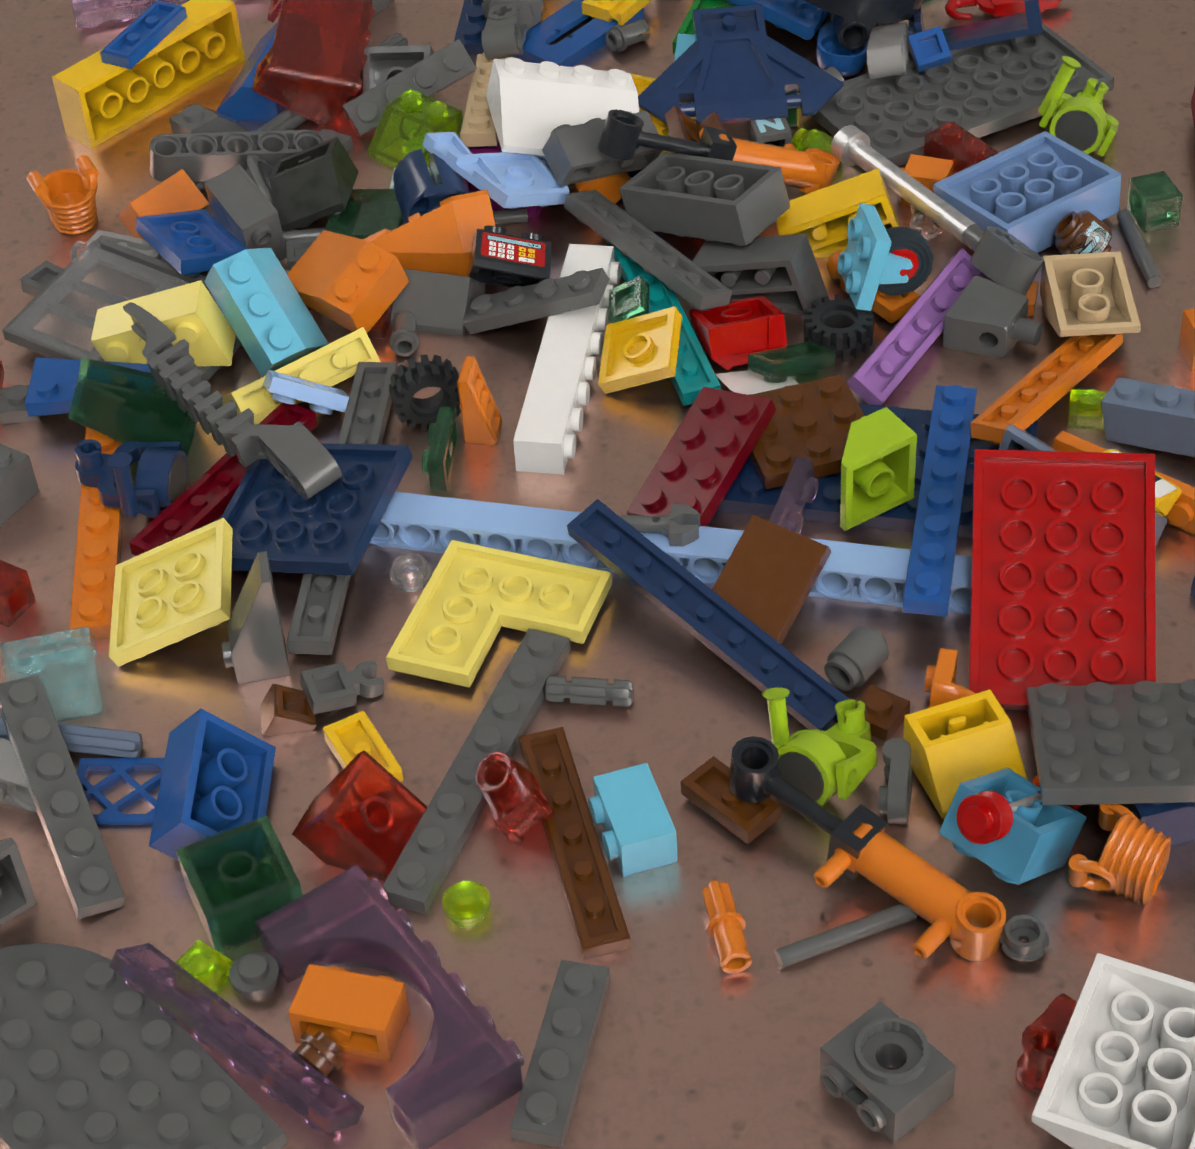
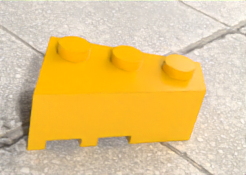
[776,168,901,258]

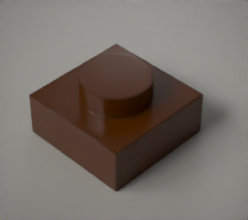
[855,684,910,742]

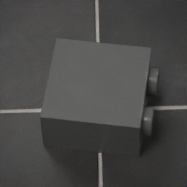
[205,164,287,262]

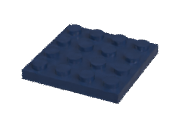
[220,443,413,575]

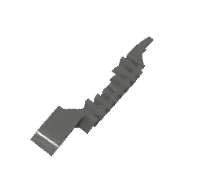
[123,302,342,500]

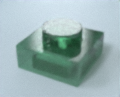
[608,276,650,323]

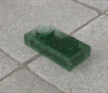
[748,341,835,383]
[422,407,459,491]

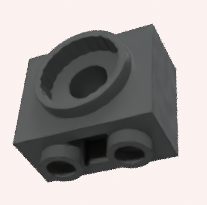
[820,1001,956,1144]

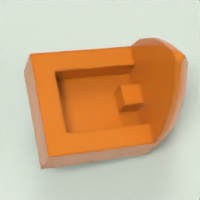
[924,648,976,708]

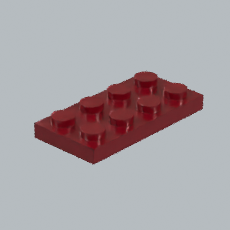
[626,387,777,527]

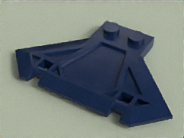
[638,4,844,126]

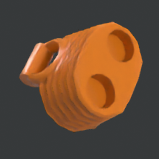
[27,155,98,235]
[1067,804,1171,905]

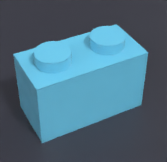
[588,763,678,877]

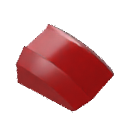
[689,295,787,371]

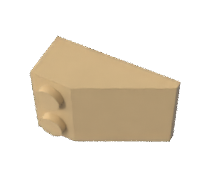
[1040,251,1141,337]

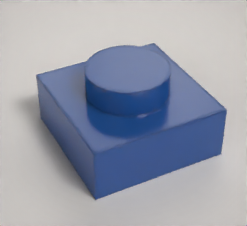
[907,26,952,72]

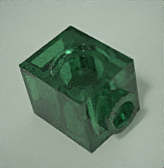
[1126,171,1183,233]

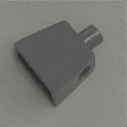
[943,275,1043,358]

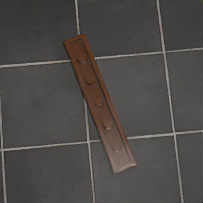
[519,727,631,960]

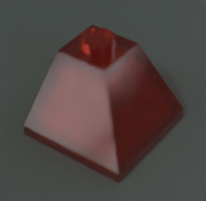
[292,750,428,881]

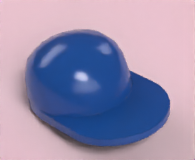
[816,23,870,78]

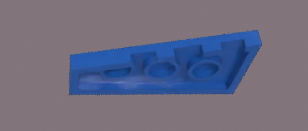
[25,358,177,417]

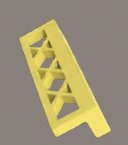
[223,327,381,424]

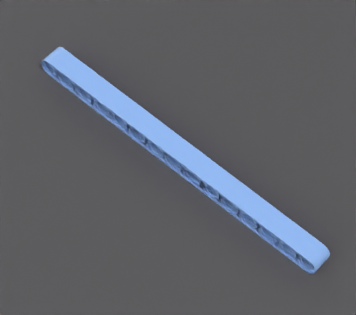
[370,492,972,615]

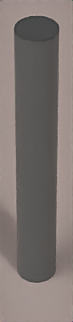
[1117,209,1163,288]
[775,903,917,968]

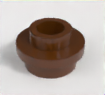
[294,1031,343,1078]

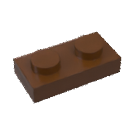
[680,756,781,844]

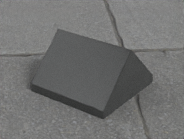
[390,269,486,337]

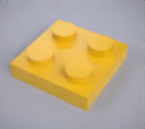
[598,307,682,394]

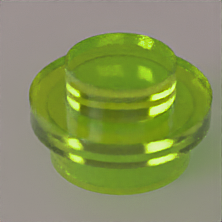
[442,881,491,927]

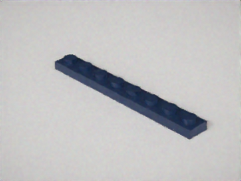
[567,499,850,731]

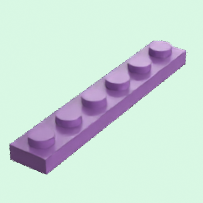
[847,248,988,406]

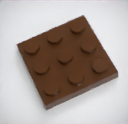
[749,374,865,490]

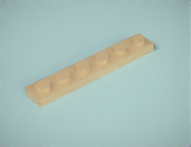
[460,52,510,147]

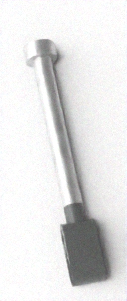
[831,125,1044,295]

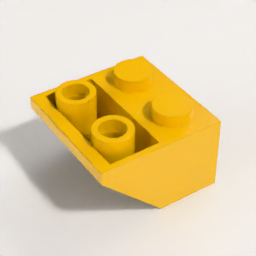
[903,690,1027,819]

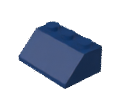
[149,708,276,865]

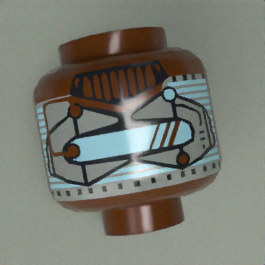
[1054,210,1112,255]

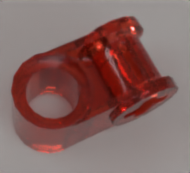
[476,752,555,845]
[1016,993,1077,1092]

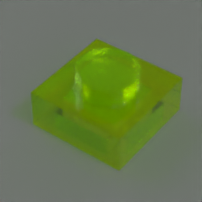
[1068,389,1108,430]
[165,939,234,1007]

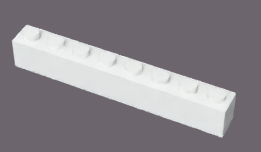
[513,244,621,475]

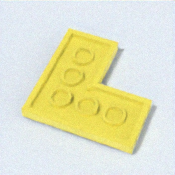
[386,540,612,688]

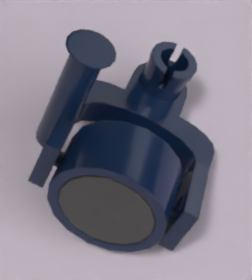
[74,439,189,518]

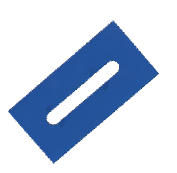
[512,0,645,67]

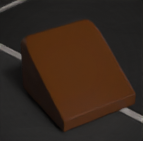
[260,683,317,736]

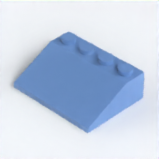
[933,131,1121,253]

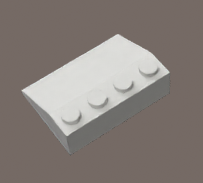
[486,57,639,156]
[1031,953,1195,1149]

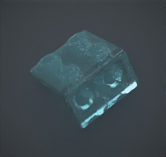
[0,627,103,722]

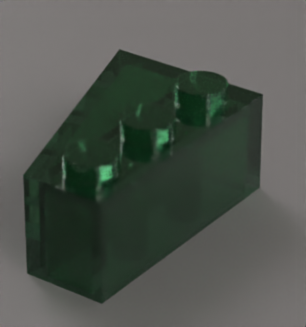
[68,357,196,459]

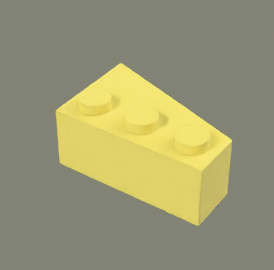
[91,280,236,366]

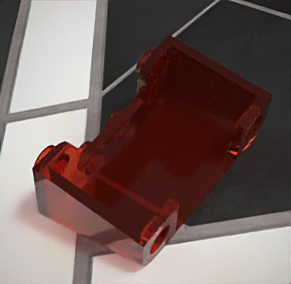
[252,0,375,127]

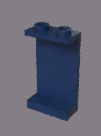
[908,0,1043,50]

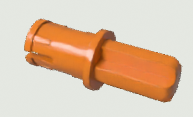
[702,880,752,974]

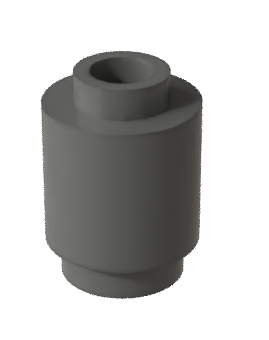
[824,626,889,691]

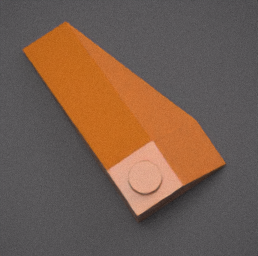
[363,189,496,277]

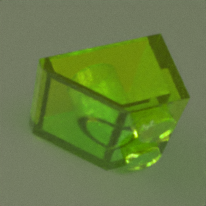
[368,89,463,171]

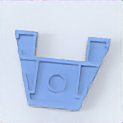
[422,132,570,209]

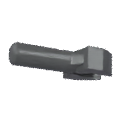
[620,504,700,547]

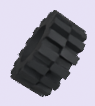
[803,295,874,363]
[389,354,461,431]

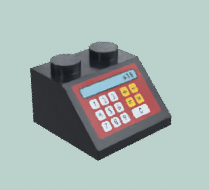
[467,225,552,288]

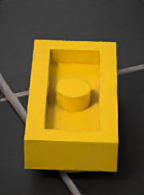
[323,710,404,799]

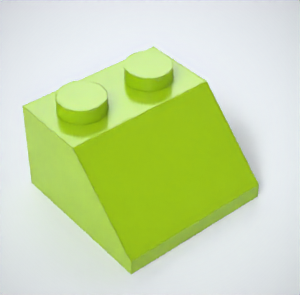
[840,407,917,531]

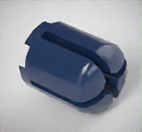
[393,148,471,224]

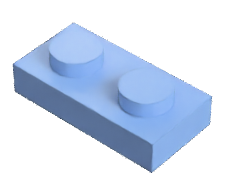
[263,370,349,415]

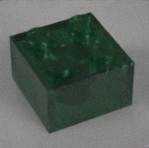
[176,816,308,955]

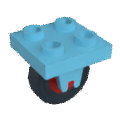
[837,203,933,311]

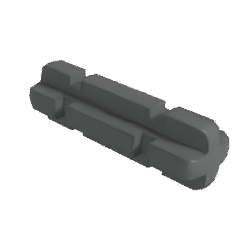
[545,675,634,707]

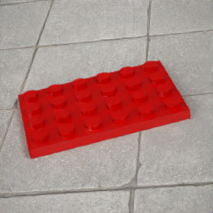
[969,449,1156,710]

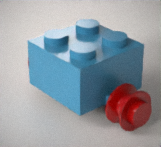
[939,768,1087,885]

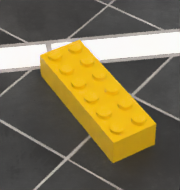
[52,0,245,149]

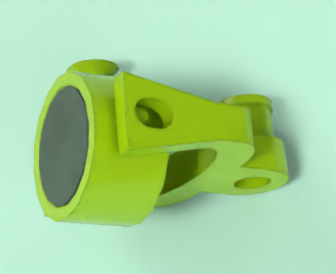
[1038,56,1119,156]
[762,687,878,806]

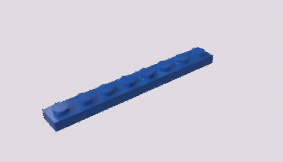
[902,385,977,617]

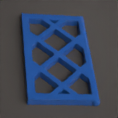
[77,758,165,825]

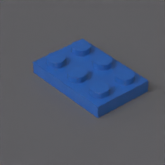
[136,209,247,276]

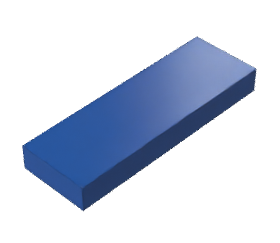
[100,0,187,69]

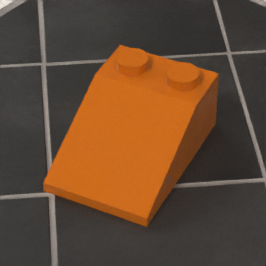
[287,230,410,333]

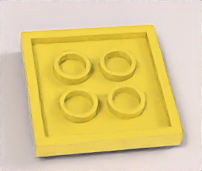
[108,518,233,667]

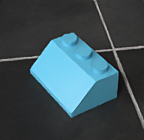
[204,248,329,377]

